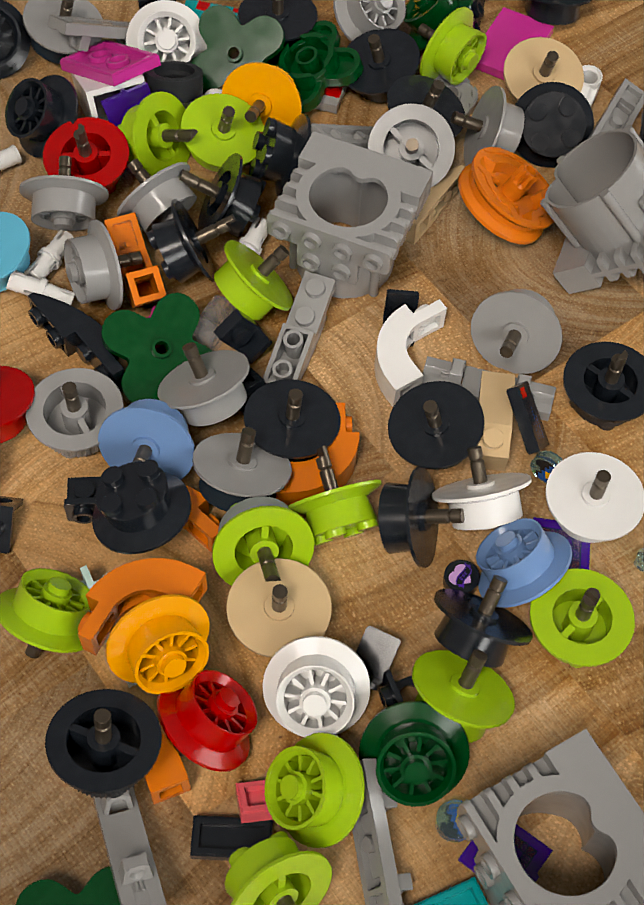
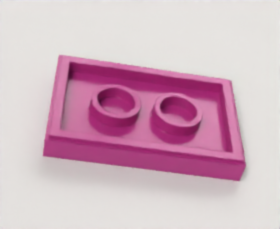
[475,7,554,80]
[60,40,161,87]

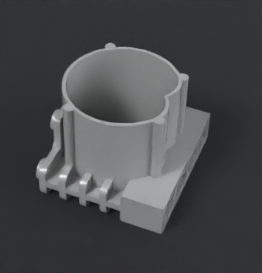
[540,125,644,294]
[267,131,433,298]
[456,729,644,905]

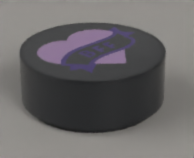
[443,560,480,594]

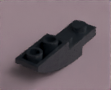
[28,292,125,391]

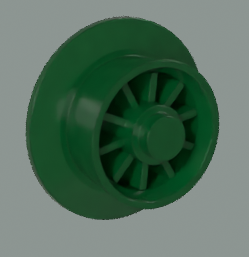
[403,0,473,51]
[359,700,470,807]

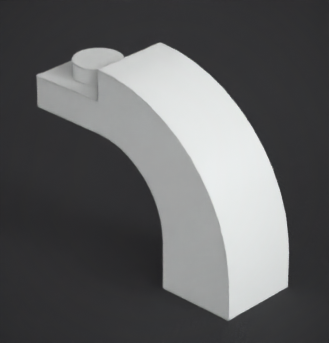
[374,299,447,407]

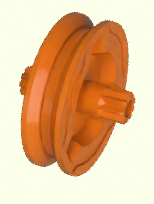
[458,147,554,244]

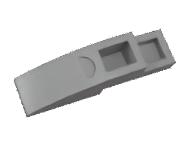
[263,271,336,384]

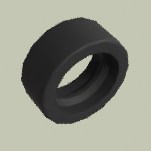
[146,61,203,103]

